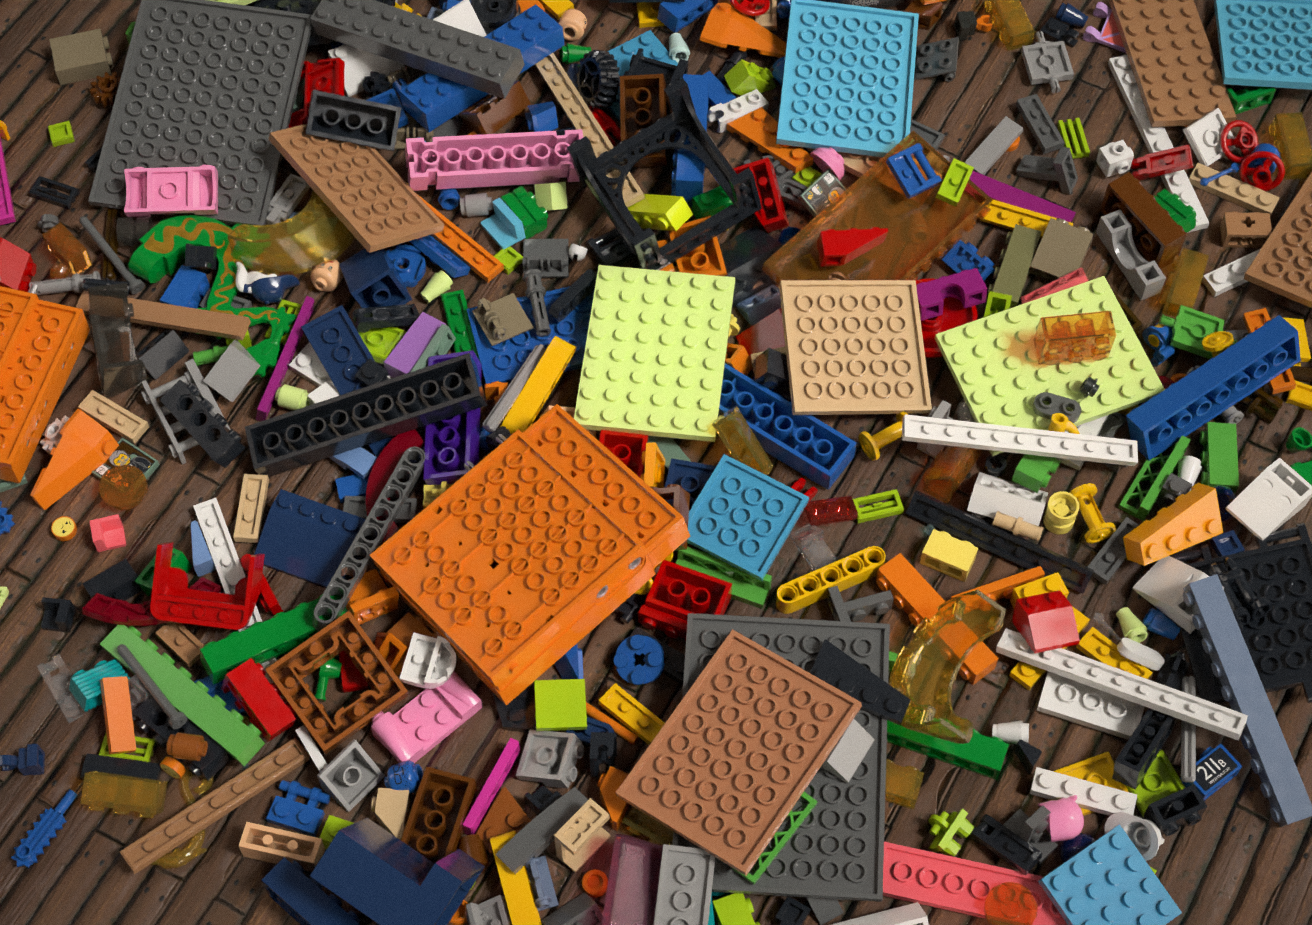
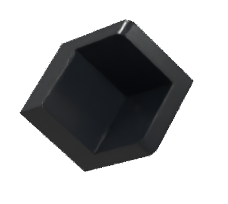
[185,244,217,270]
[41,597,76,633]
[524,786,562,815]

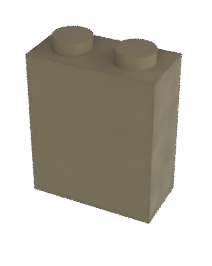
[49,29,113,85]
[1029,218,1093,281]

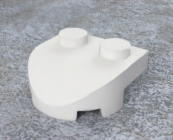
[399,633,456,689]

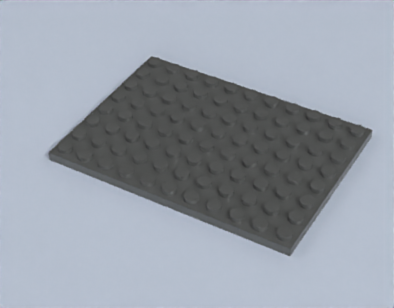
[88,0,312,230]
[673,613,890,902]

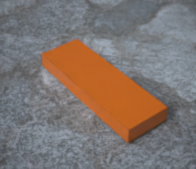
[100,676,136,754]

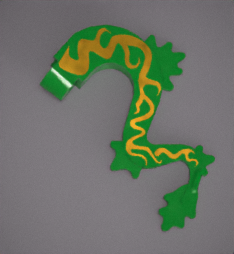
[128,215,297,377]

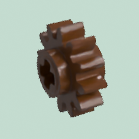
[90,72,121,108]

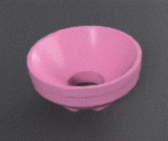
[810,147,844,181]

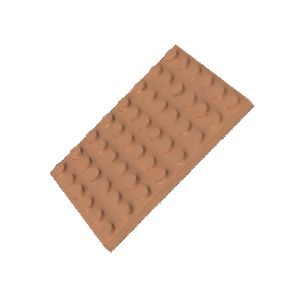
[616,629,862,876]

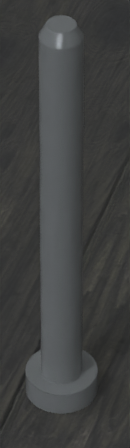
[79,216,145,294]
[117,644,188,729]

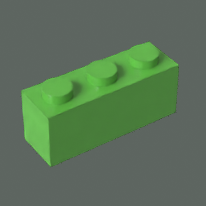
[1199,422,1239,497]

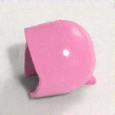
[1038,795,1084,842]

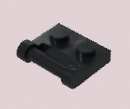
[586,228,636,266]

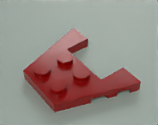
[289,58,345,128]

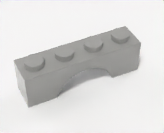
[1096,210,1166,300]

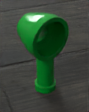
[1286,427,1312,453]
[314,657,342,702]

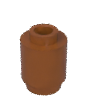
[167,732,208,761]

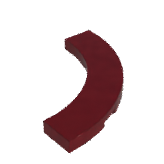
[366,429,425,546]
[82,577,223,626]

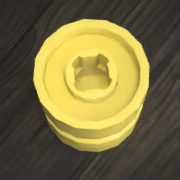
[1043,491,1079,534]

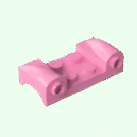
[124,165,218,217]
[371,671,483,763]

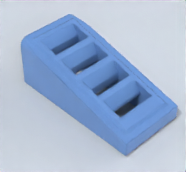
[191,521,216,577]

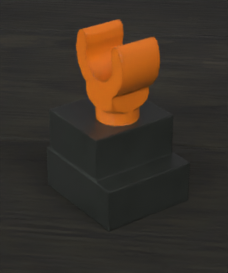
[954,11,993,41]

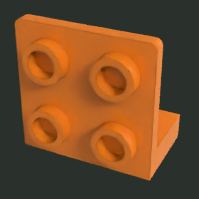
[341,569,399,625]

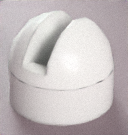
[568,243,588,262]

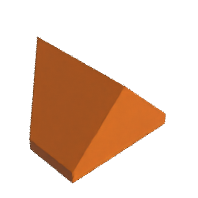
[375,632,409,676]

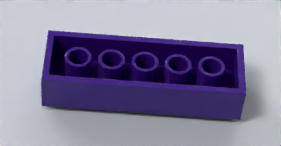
[424,350,482,485]

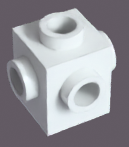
[1096,140,1134,178]

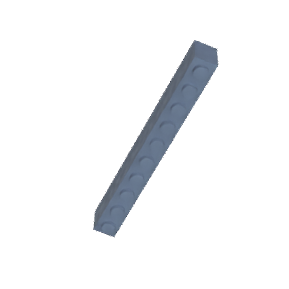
[1183,574,1312,827]

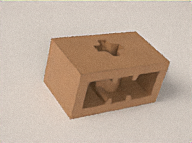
[1220,211,1272,248]

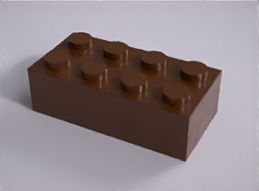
[620,74,668,168]
[1101,172,1186,269]
[401,766,477,864]

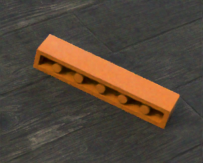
[876,553,999,685]

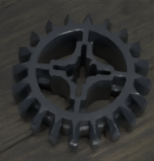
[576,50,620,109]

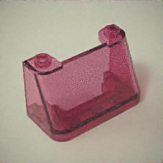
[602,833,663,925]

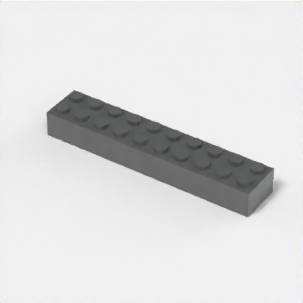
[310,0,525,99]

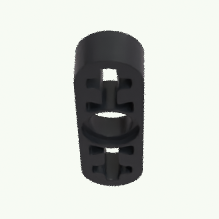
[549,269,597,322]

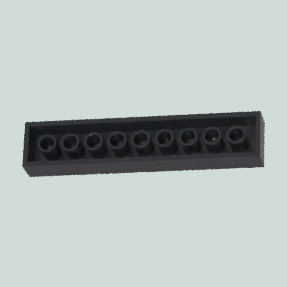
[245,353,487,477]

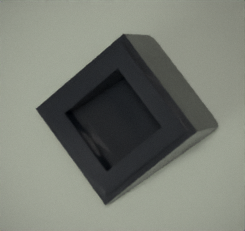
[1014,739,1042,775]

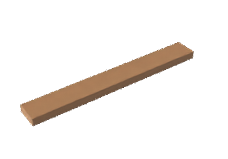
[75,290,251,341]
[119,737,310,875]

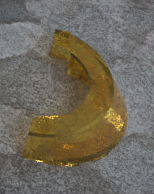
[227,189,355,275]
[889,590,1006,744]

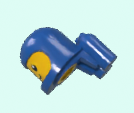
[1142,322,1175,367]

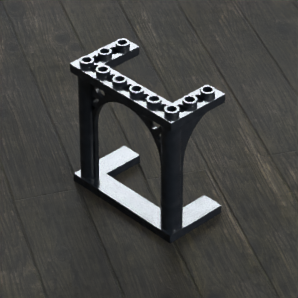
[567,78,762,270]

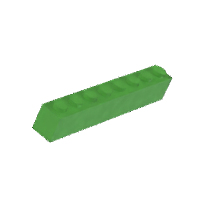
[100,625,265,766]

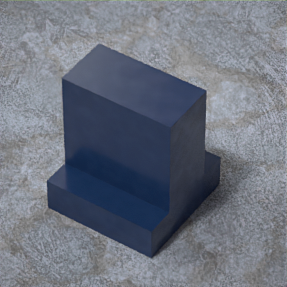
[310,818,485,925]

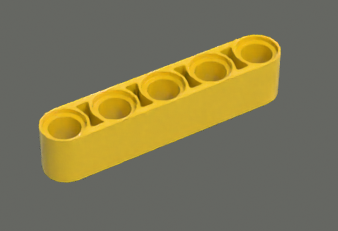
[501,336,576,434]
[776,546,886,614]
[490,831,542,925]

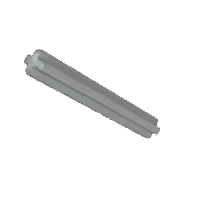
[483,344,546,433]
[1181,676,1196,783]

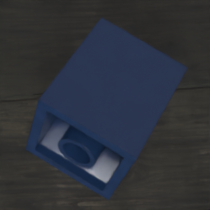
[339,248,413,308]

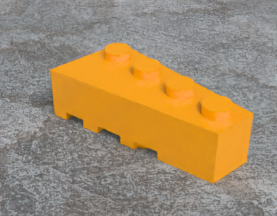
[1123,483,1223,566]

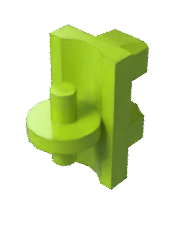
[928,808,974,857]

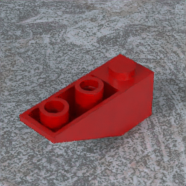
[817,227,888,267]

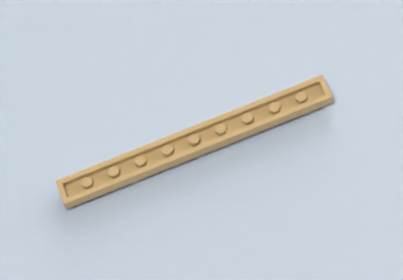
[535,53,645,208]

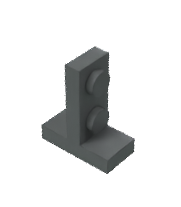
[1016,147,1078,194]
[827,586,894,622]
[1003,805,1058,865]

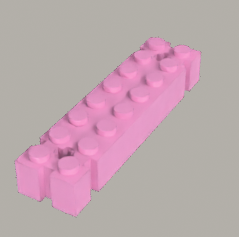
[405,129,583,191]

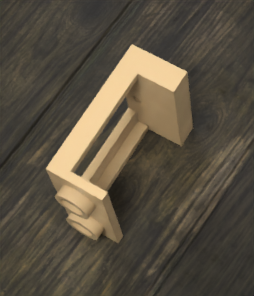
[554,798,611,873]

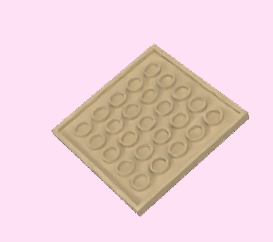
[779,280,932,415]

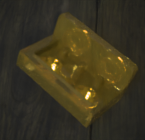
[622,806,674,848]

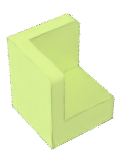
[534,182,568,211]

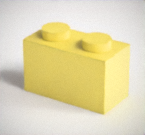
[920,529,978,582]

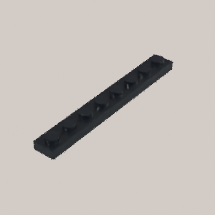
[906,490,1094,593]

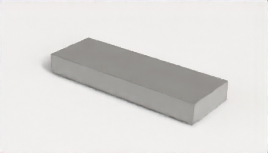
[965,116,1023,175]

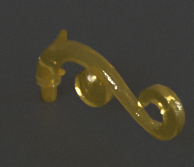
[150,769,214,869]

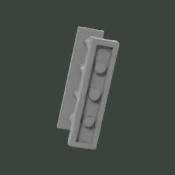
[141,359,231,465]

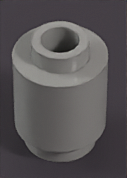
[460,193,493,217]

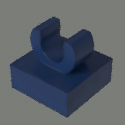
[1210,530,1245,557]

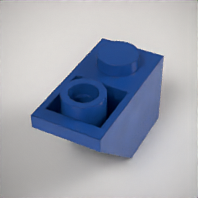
[525,101,558,132]

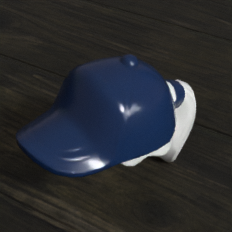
[236,262,300,304]

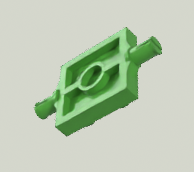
[1159,305,1237,359]

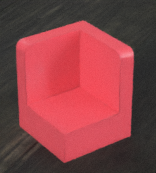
[90,514,126,552]

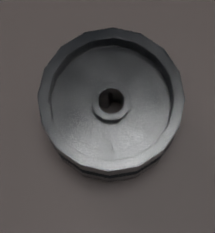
[471,0,522,35]

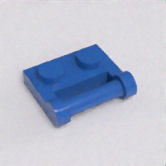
[886,143,943,199]

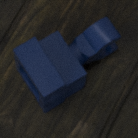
[0,744,45,776]

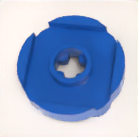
[386,245,426,288]
[613,635,665,685]

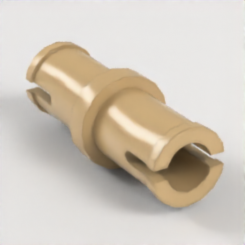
[992,511,1044,542]

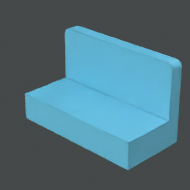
[481,198,526,249]

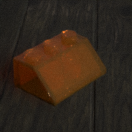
[922,445,983,504]

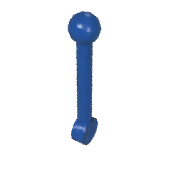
[1200,163,1240,186]

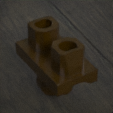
[1239,386,1283,424]

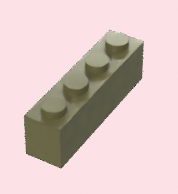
[986,224,1041,309]

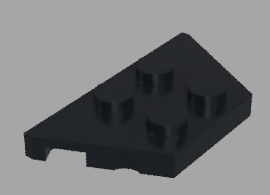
[492,682,557,733]

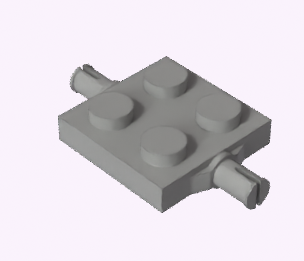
[1021,31,1074,93]

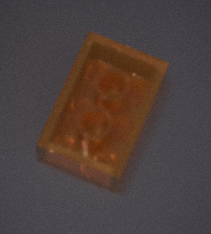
[1034,311,1116,365]

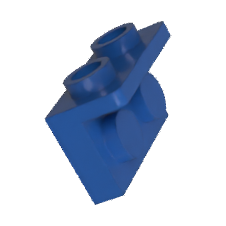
[942,240,995,281]

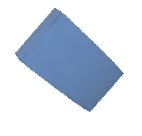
[329,447,377,480]

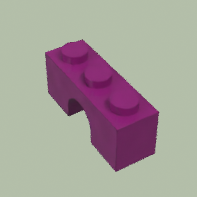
[916,268,987,321]

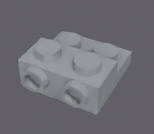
[516,730,584,789]

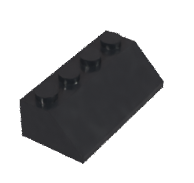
[306,90,401,152]

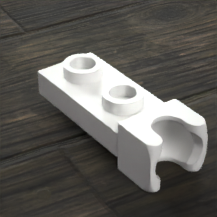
[707,89,769,133]

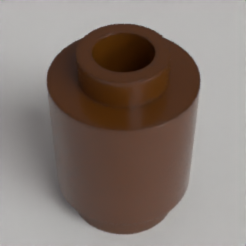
[458,834,489,874]

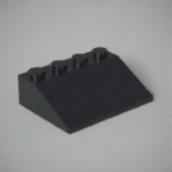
[720,226,795,308]

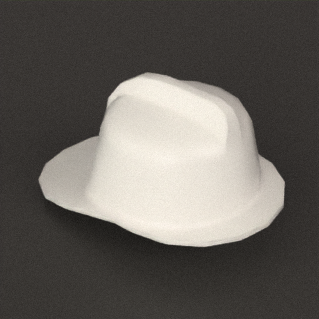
[1105,812,1165,861]

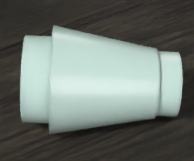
[669,33,690,63]

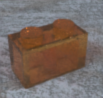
[42,222,93,275]

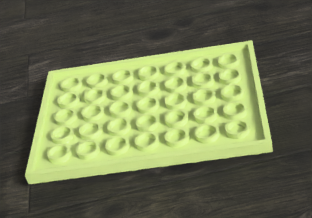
[574,265,735,442]
[935,276,1165,456]

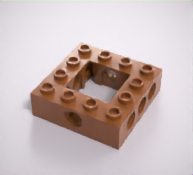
[265,611,408,755]

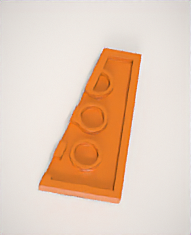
[726,107,814,173]

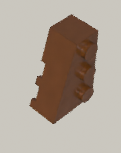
[459,81,531,135]

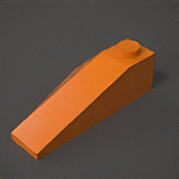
[700,3,787,58]
[30,409,119,510]

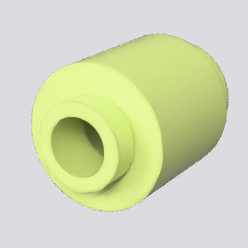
[275,384,310,411]

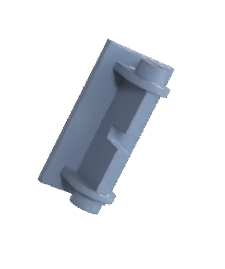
[525,855,558,911]

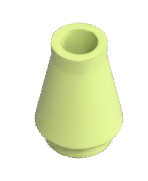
[419,270,453,303]
[1116,607,1148,643]

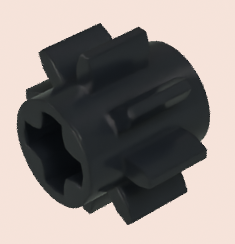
[363,71,390,97]

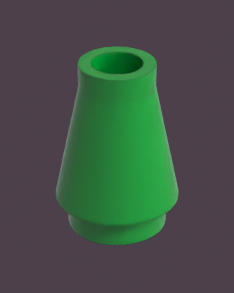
[559,43,592,64]

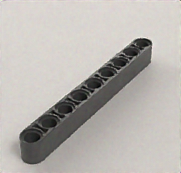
[313,447,425,632]

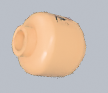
[559,9,587,41]
[310,258,344,292]

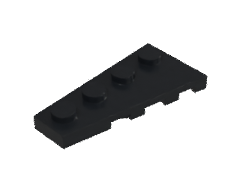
[810,639,911,726]

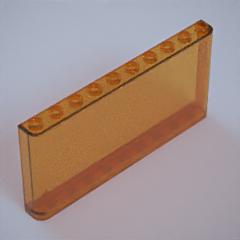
[762,130,993,285]

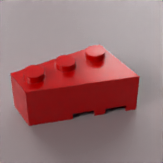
[733,157,789,233]
[221,658,296,742]

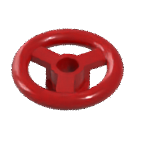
[730,0,770,16]
[1220,120,1258,163]
[1239,151,1285,191]

